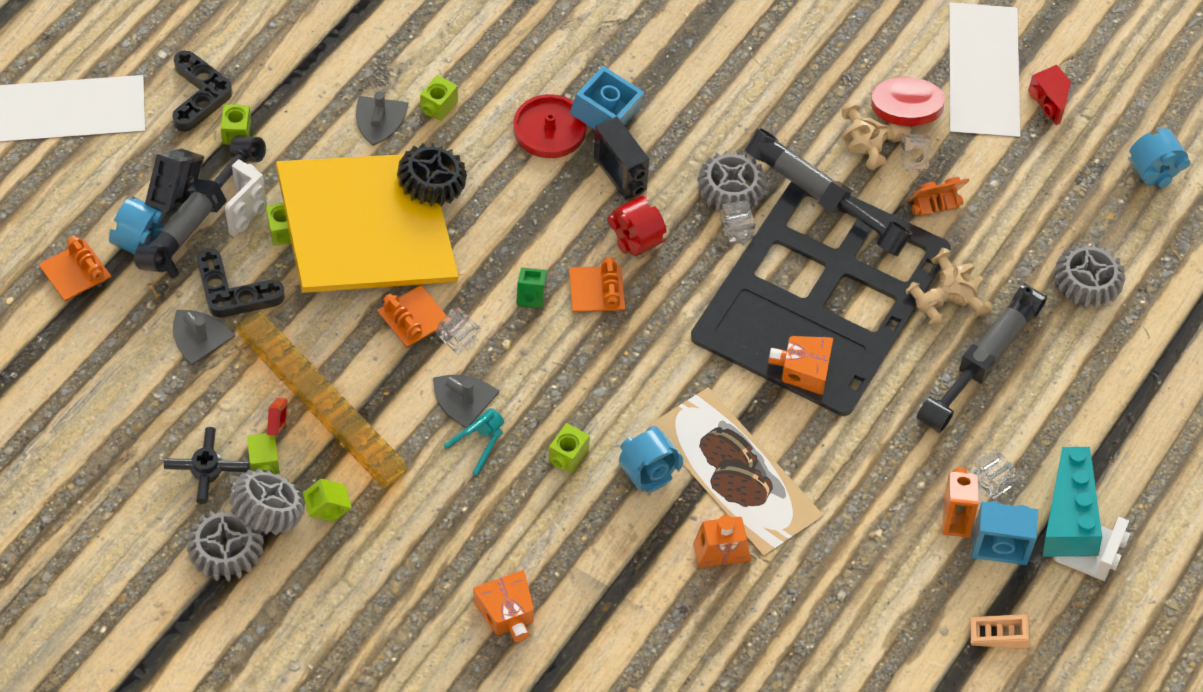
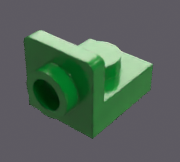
[516,267,547,308]

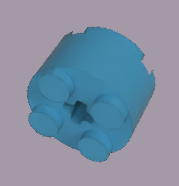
[1128,128,1190,188]
[109,196,165,254]
[619,426,683,492]

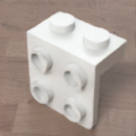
[225,159,267,237]
[1053,517,1130,581]

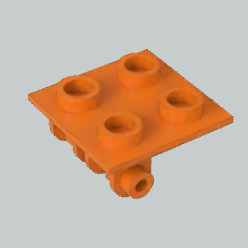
[907,177,970,216]
[38,236,111,301]
[569,257,625,312]
[377,285,451,347]

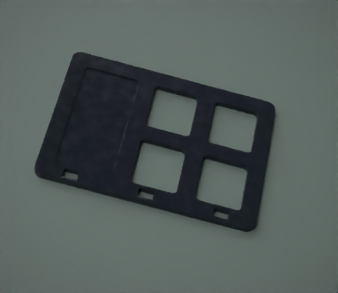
[691,182,951,416]

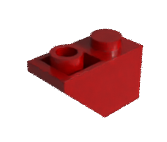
[1028,64,1071,125]

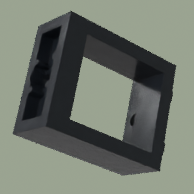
[594,116,650,200]
[145,148,205,212]

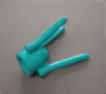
[444,408,504,476]

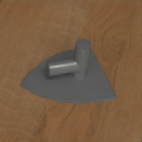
[356,91,409,146]
[173,310,235,365]
[433,375,499,428]

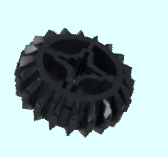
[397,142,467,207]

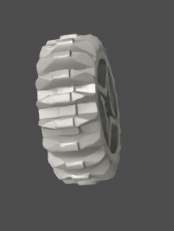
[697,150,766,215]
[1054,242,1126,309]
[229,469,305,535]
[186,507,264,582]

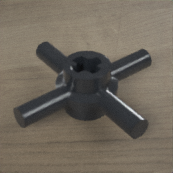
[164,427,249,504]

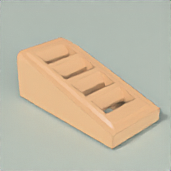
[970,614,1030,648]

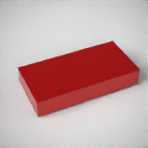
[267,398,288,436]

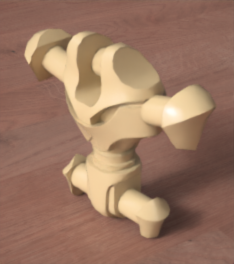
[841,103,918,171]
[906,247,992,325]

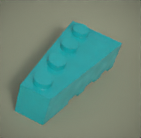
[1042,447,1102,557]

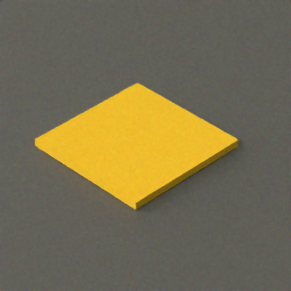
[276,154,459,293]

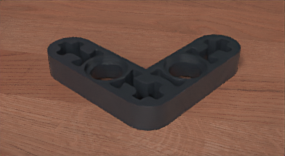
[172,50,233,132]
[197,249,285,318]

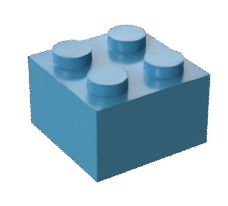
[570,66,645,129]
[971,501,1038,565]

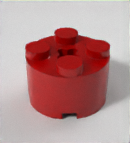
[607,196,667,256]

